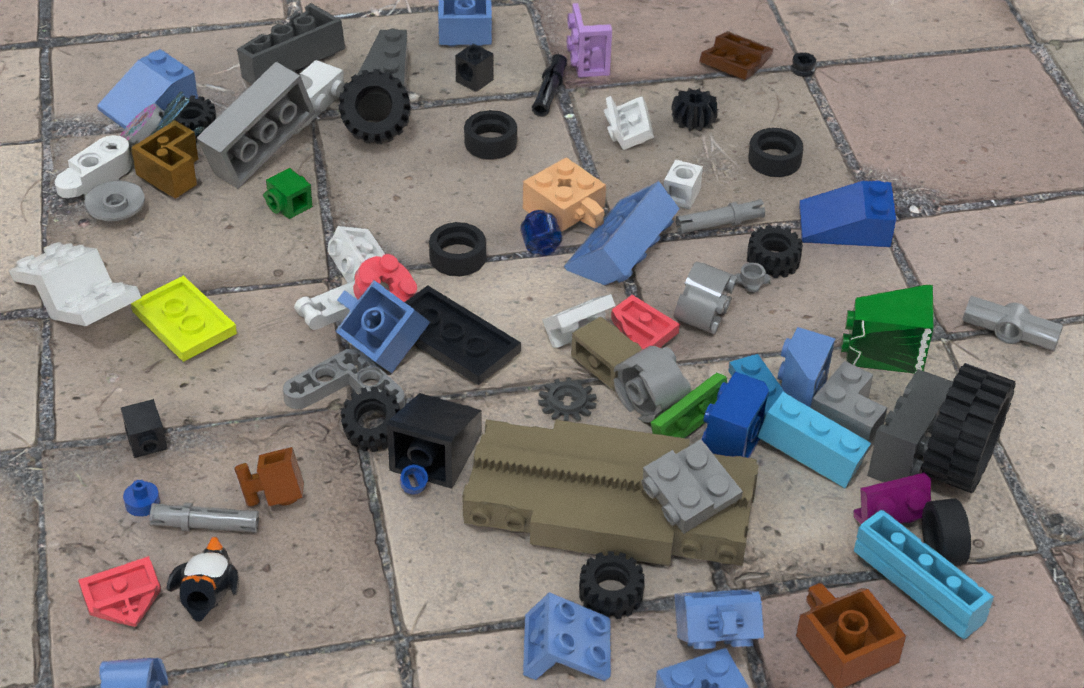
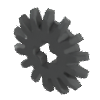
[538,378,597,421]

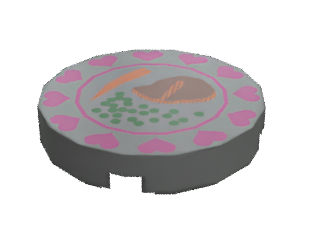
[120,103,164,151]

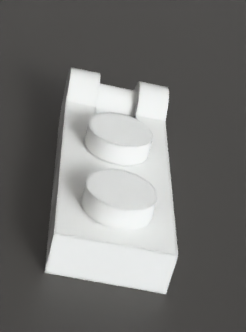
[294,280,357,330]

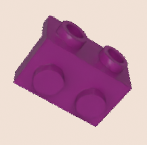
[853,473,931,524]

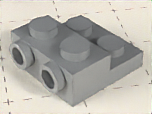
[641,439,743,534]

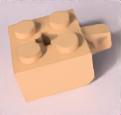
[523,157,606,233]

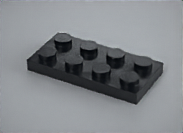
[405,285,521,385]

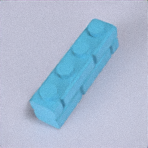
[854,510,994,639]

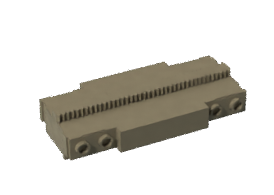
[462,419,759,566]

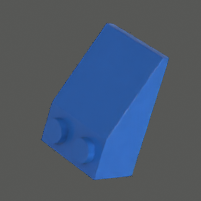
[799,181,896,247]

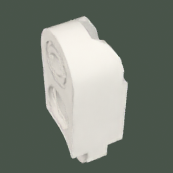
[55,135,132,199]

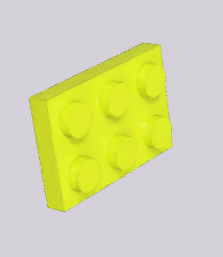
[130,275,237,362]

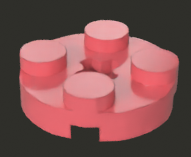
[353,254,417,302]

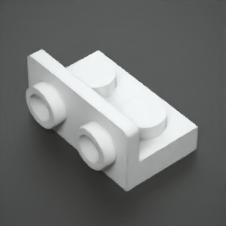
[327,226,385,283]
[542,294,615,348]

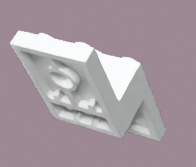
[9,242,142,326]

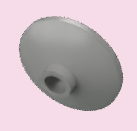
[84,181,145,221]

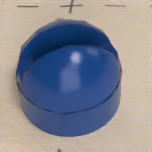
[400,465,428,495]

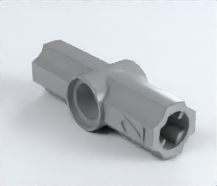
[963,296,1063,351]

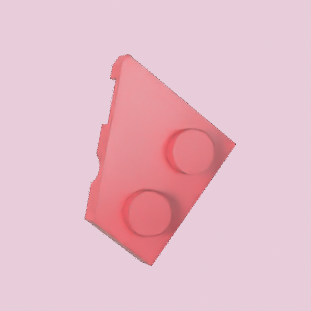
[611,295,680,349]

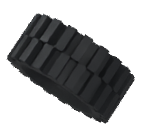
[922,363,1016,493]

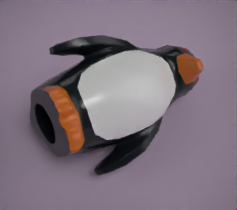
[167,537,239,622]

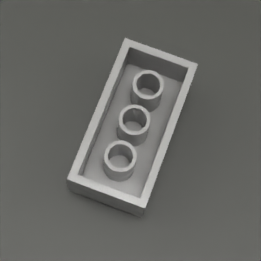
[196,62,315,189]

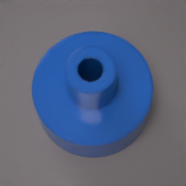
[123,480,160,517]

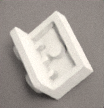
[604,96,654,150]

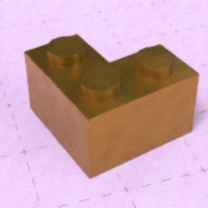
[131,121,198,199]

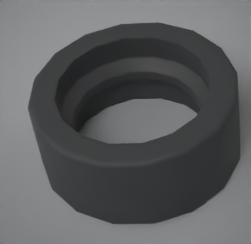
[464,110,517,159]
[748,128,803,177]
[429,222,486,276]
[922,498,971,566]

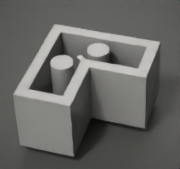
[811,361,887,454]

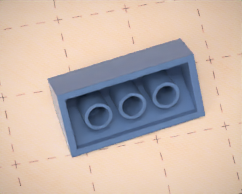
[564,181,680,285]

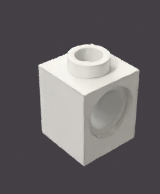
[664,160,703,209]

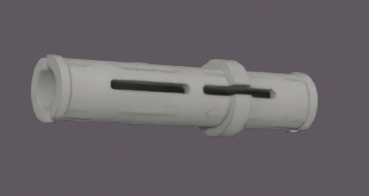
[676,199,765,235]
[150,503,259,533]

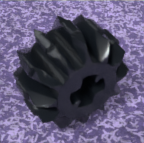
[671,88,718,131]

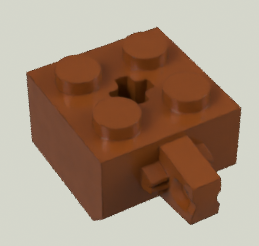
[796,583,906,688]

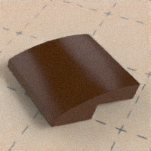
[699,31,773,80]

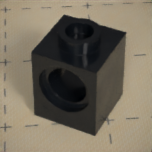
[455,43,494,92]
[121,399,167,458]

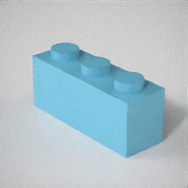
[758,392,871,488]

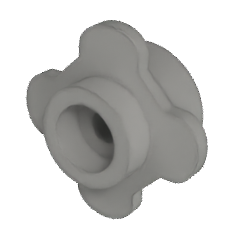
[735,263,770,292]

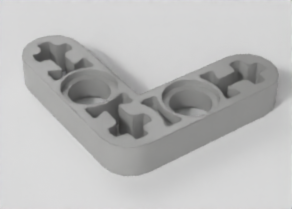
[283,349,405,416]

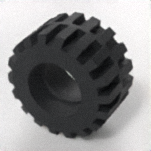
[338,69,411,144]

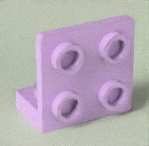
[567,3,612,77]

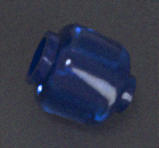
[520,210,563,256]

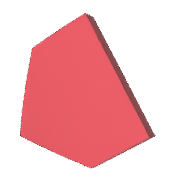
[78,556,161,627]

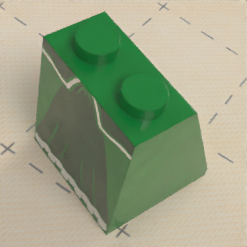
[841,284,934,374]

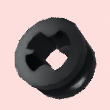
[791,52,816,77]

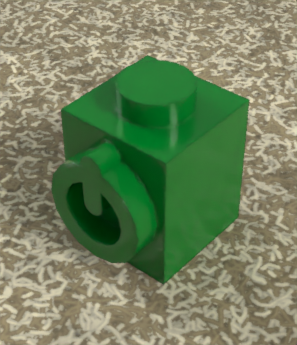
[263,168,313,219]

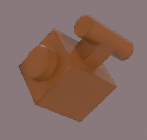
[234,447,304,506]

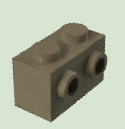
[571,316,643,391]

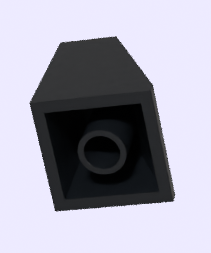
[387,393,482,489]

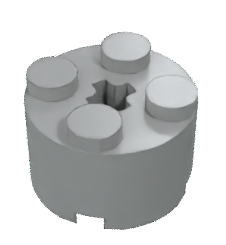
[674,261,738,335]
[613,346,691,422]

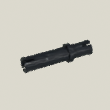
[532,54,567,117]

